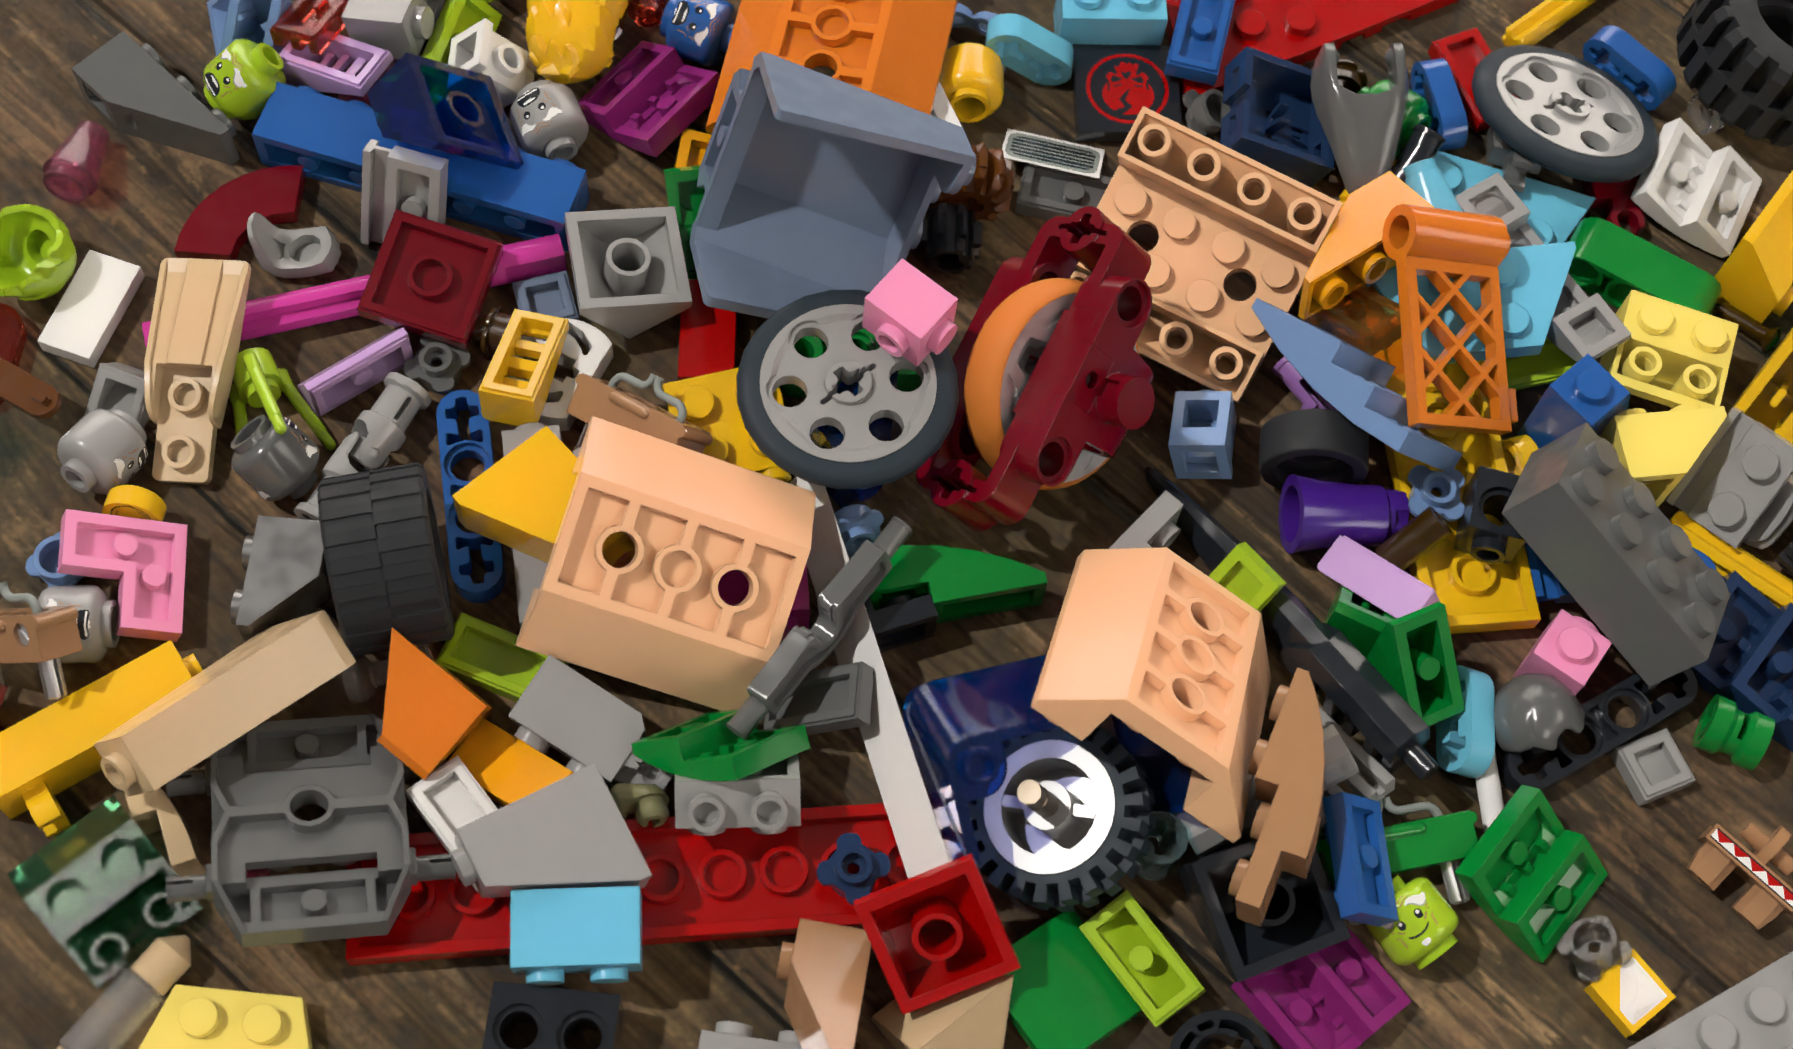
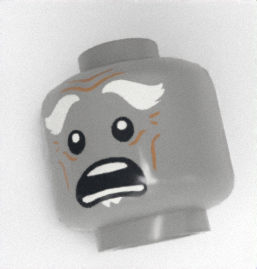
[510,80,589,161]
[57,409,148,495]
[38,585,119,664]

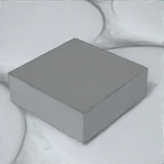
[1610,728,1696,807]

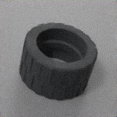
[317,462,454,657]

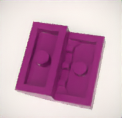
[578,40,720,157]
[1230,925,1412,1049]

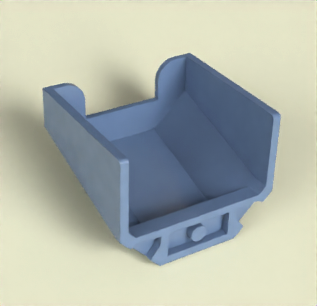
[689,52,976,319]

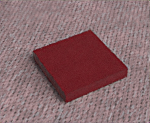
[357,209,504,350]

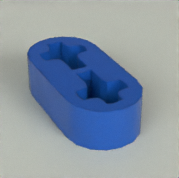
[1582,25,1677,111]
[1411,58,1468,151]

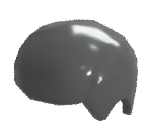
[1494,673,1585,753]

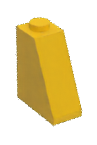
[452,425,635,568]

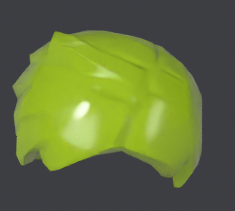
[0,204,77,301]

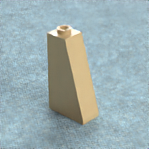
[94,610,356,797]

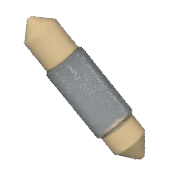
[57,935,191,1049]

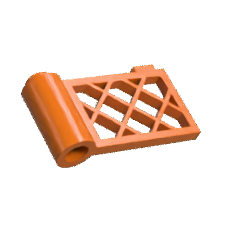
[1382,204,1518,435]

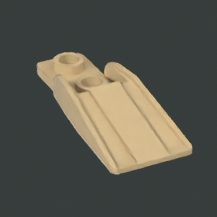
[144,258,251,485]

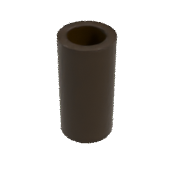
[1375,506,1452,571]

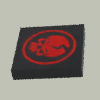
[1072,44,1182,143]

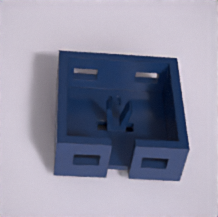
[1220,46,1334,188]

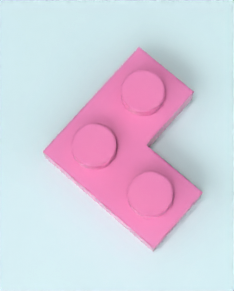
[57,509,188,642]

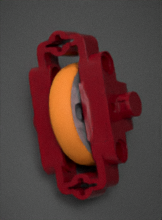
[916,206,1155,532]

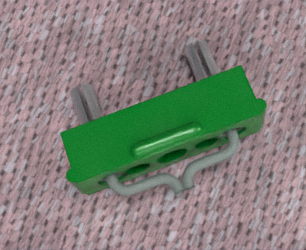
[1316,796,1478,925]

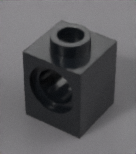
[1453,466,1526,564]

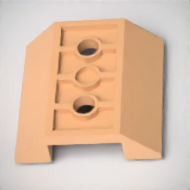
[1070,106,1342,403]
[515,416,816,711]
[1031,547,1271,843]

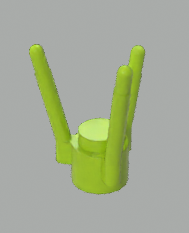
[229,347,336,450]

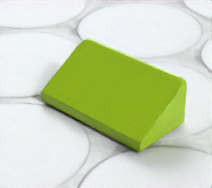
[1079,890,1206,1027]

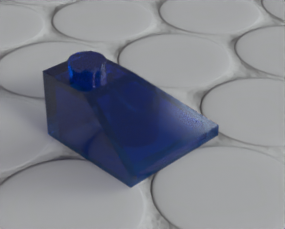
[367,52,524,170]

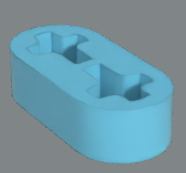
[985,13,1074,86]
[1436,665,1495,779]

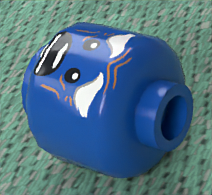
[660,0,736,67]

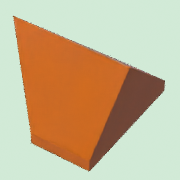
[377,628,494,780]

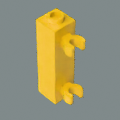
[0,640,203,839]

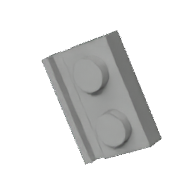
[361,139,449,245]
[1666,407,1793,548]

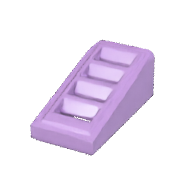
[279,23,394,96]

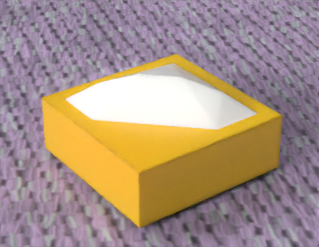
[1584,949,1676,1038]

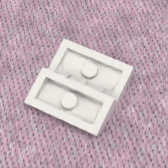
[1630,117,1762,258]

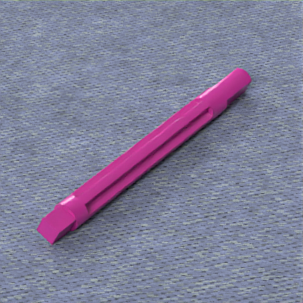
[142,233,567,348]

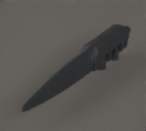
[1145,467,1440,782]

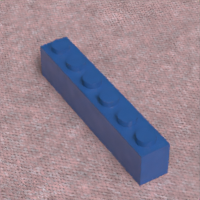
[252,82,590,252]

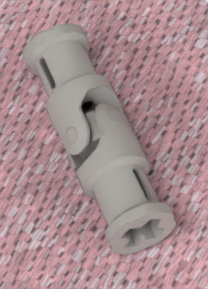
[294,372,432,521]

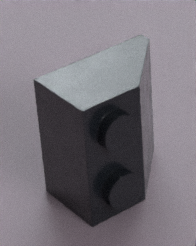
[1176,838,1351,983]

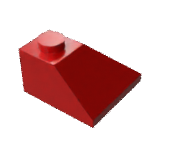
[853,853,1021,1015]

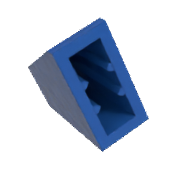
[1516,354,1630,448]

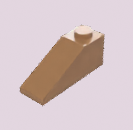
[776,918,871,1049]

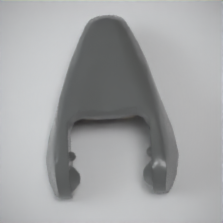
[1310,43,1409,194]

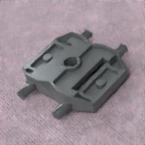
[166,714,456,948]

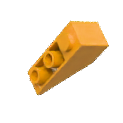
[1298,171,1435,321]

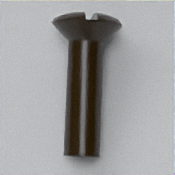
[1716,301,1783,353]

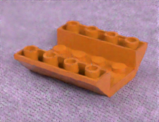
[706,0,958,133]

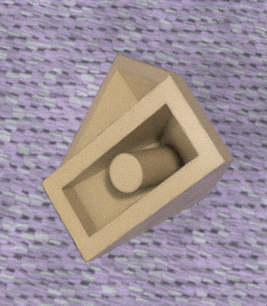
[872,975,1014,1049]

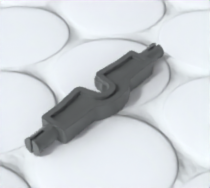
[726,516,913,741]

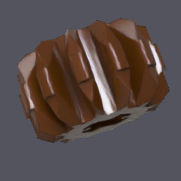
[929,142,1015,221]

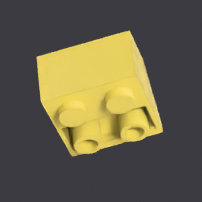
[1599,290,1739,408]
[1599,403,1727,507]

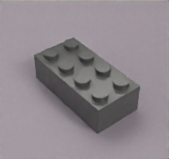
[1502,422,1731,687]

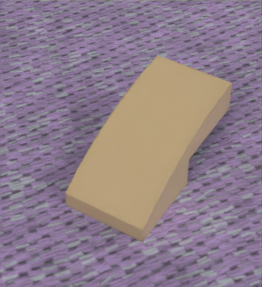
[125,787,206,876]

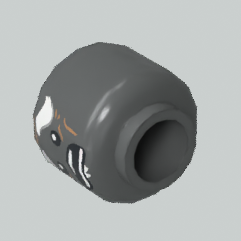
[230,415,320,501]

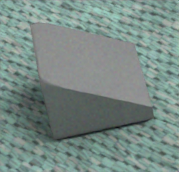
[85,362,149,428]

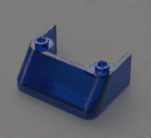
[903,655,1190,866]

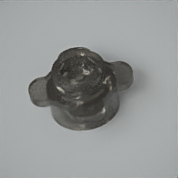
[1557,915,1632,983]

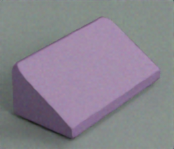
[297,328,414,417]
[1317,535,1440,619]

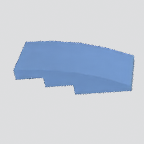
[1251,298,1462,474]

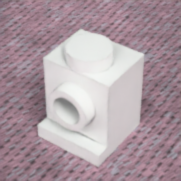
[445,18,534,112]

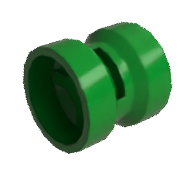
[1692,694,1775,772]

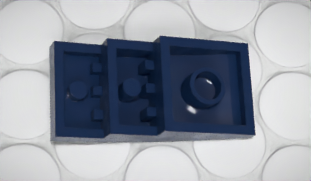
[1690,571,1793,752]

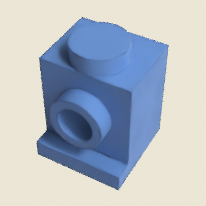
[1168,389,1237,479]

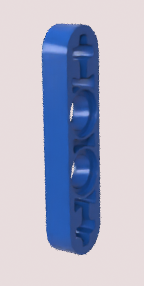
[436,390,506,603]

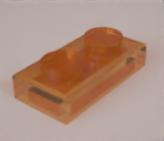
[1298,286,1402,356]

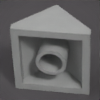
[564,206,692,339]

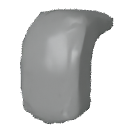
[247,212,341,279]

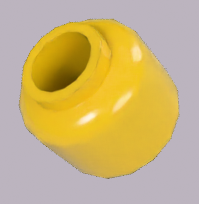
[939,42,1004,123]

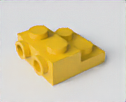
[662,368,792,482]

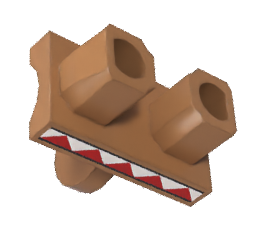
[1685,822,1793,930]

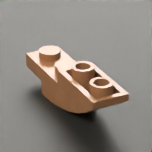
[1228,667,1325,927]

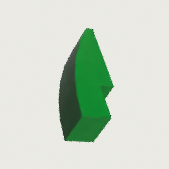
[870,545,1048,624]

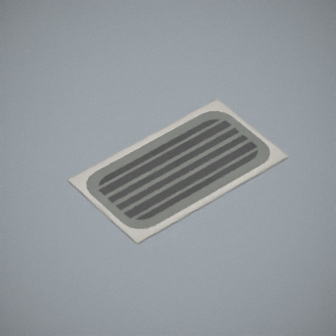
[1002,128,1105,179]

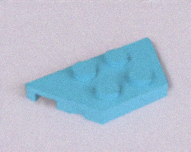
[1365,241,1576,364]

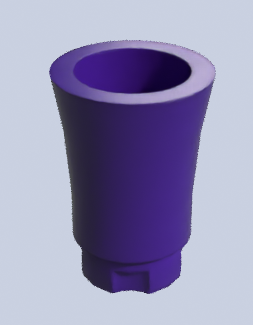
[1278,474,1410,554]

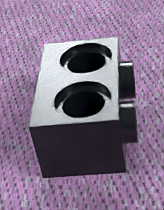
[482,981,624,1049]

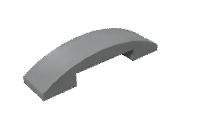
[1455,172,1632,362]

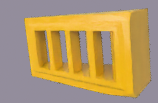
[478,309,569,426]

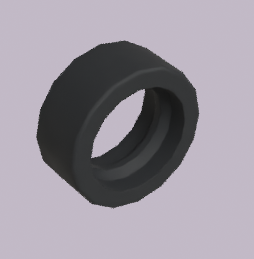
[1259,408,1369,490]

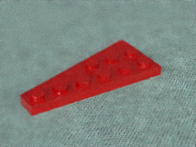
[1166,0,1460,111]

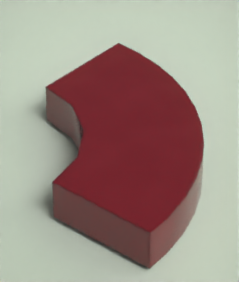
[174,165,306,260]

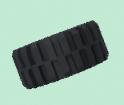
[1676,0,1793,147]

